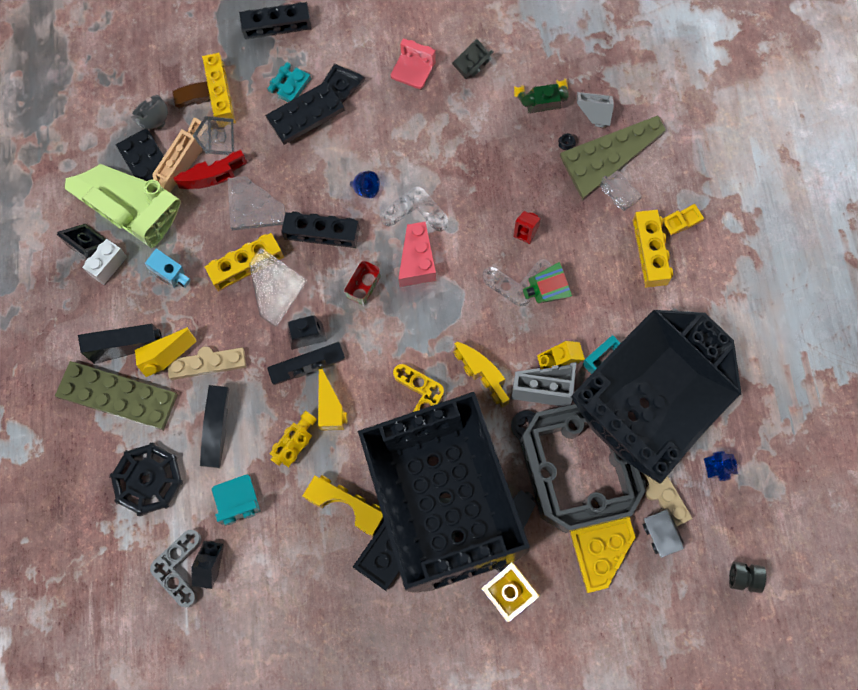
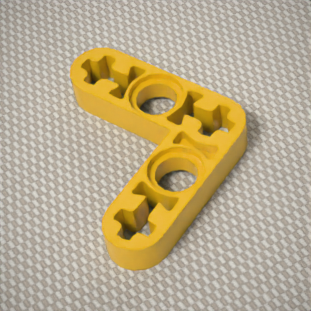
[393,364,444,412]

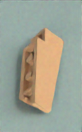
[152,117,215,192]

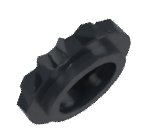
[511,410,536,440]

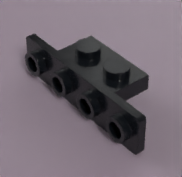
[267,342,345,385]

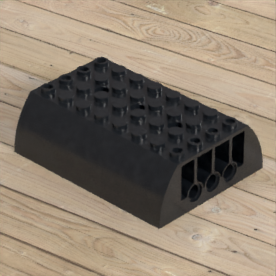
[358,392,530,592]

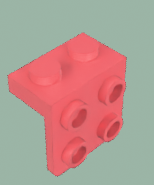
[391,38,436,89]

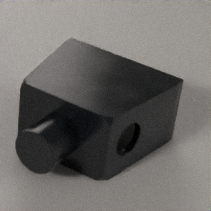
[287,315,327,350]

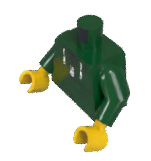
[514,78,569,114]

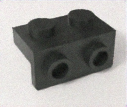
[452,39,494,79]

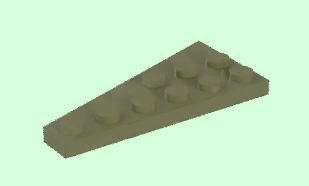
[560,115,666,201]

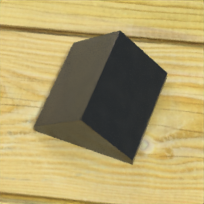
[57,224,106,260]

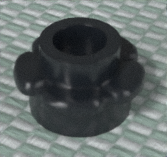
[558,133,576,150]

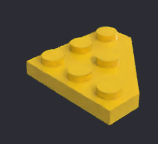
[570,517,635,593]

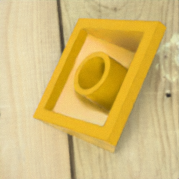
[482,563,540,622]

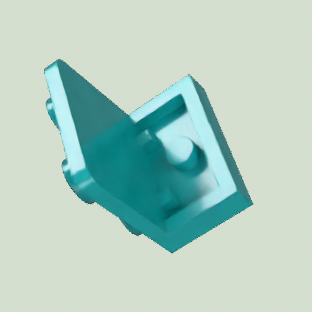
[212,475,261,526]

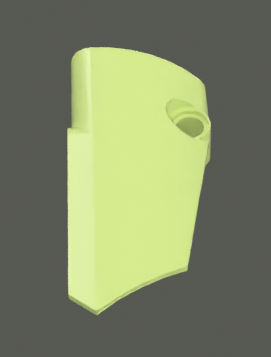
[65,164,181,248]

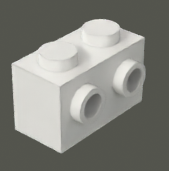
[82,239,127,285]

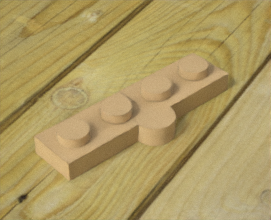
[168,347,246,380]
[640,471,692,526]

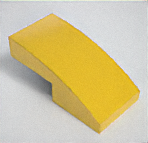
[662,204,704,235]

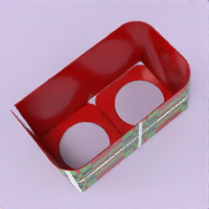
[344,261,381,306]

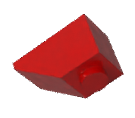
[513,211,541,244]

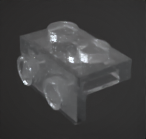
[600,170,642,211]

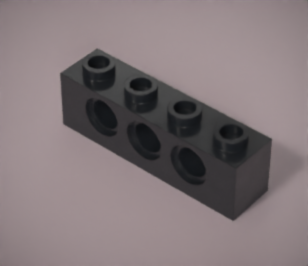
[239,2,312,40]
[281,211,360,248]

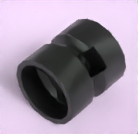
[729,561,766,593]

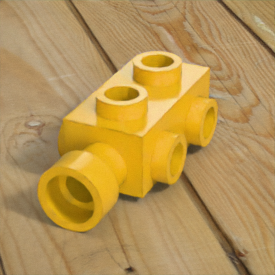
[269,411,317,468]

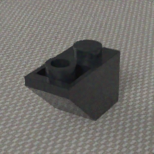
[191,541,224,589]

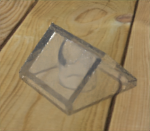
[192,116,234,155]

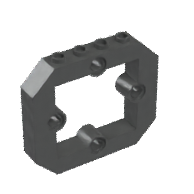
[519,404,646,533]

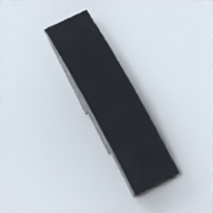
[200,385,230,468]

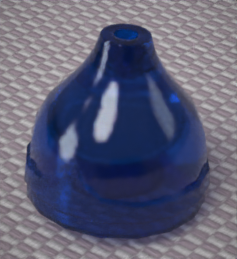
[350,170,380,199]

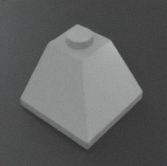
[577,92,614,127]

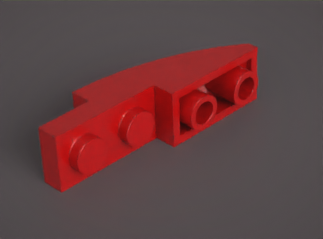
[173,149,247,189]

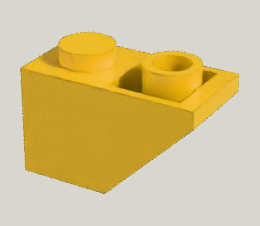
[537,341,585,369]

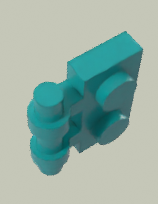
[267,62,311,102]

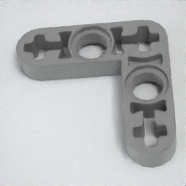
[150,530,202,608]

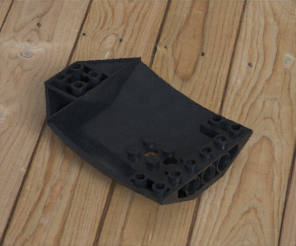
[571,310,742,484]

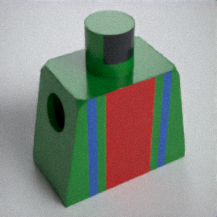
[523,262,572,304]

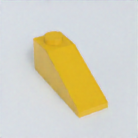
[135,327,196,377]
[318,369,348,431]

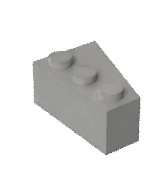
[511,363,576,407]

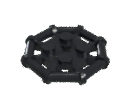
[109,442,183,517]

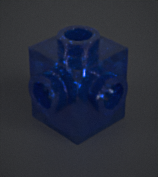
[704,451,738,481]

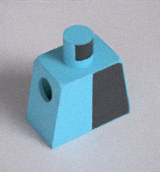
[145,248,191,288]

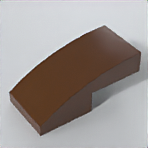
[172,82,210,109]

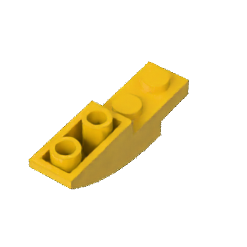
[453,342,509,408]

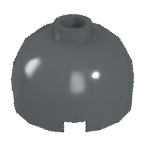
[131,95,168,130]

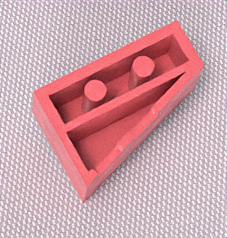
[398,222,436,287]

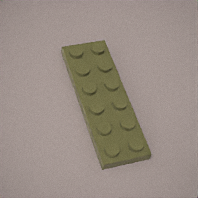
[55,361,178,431]

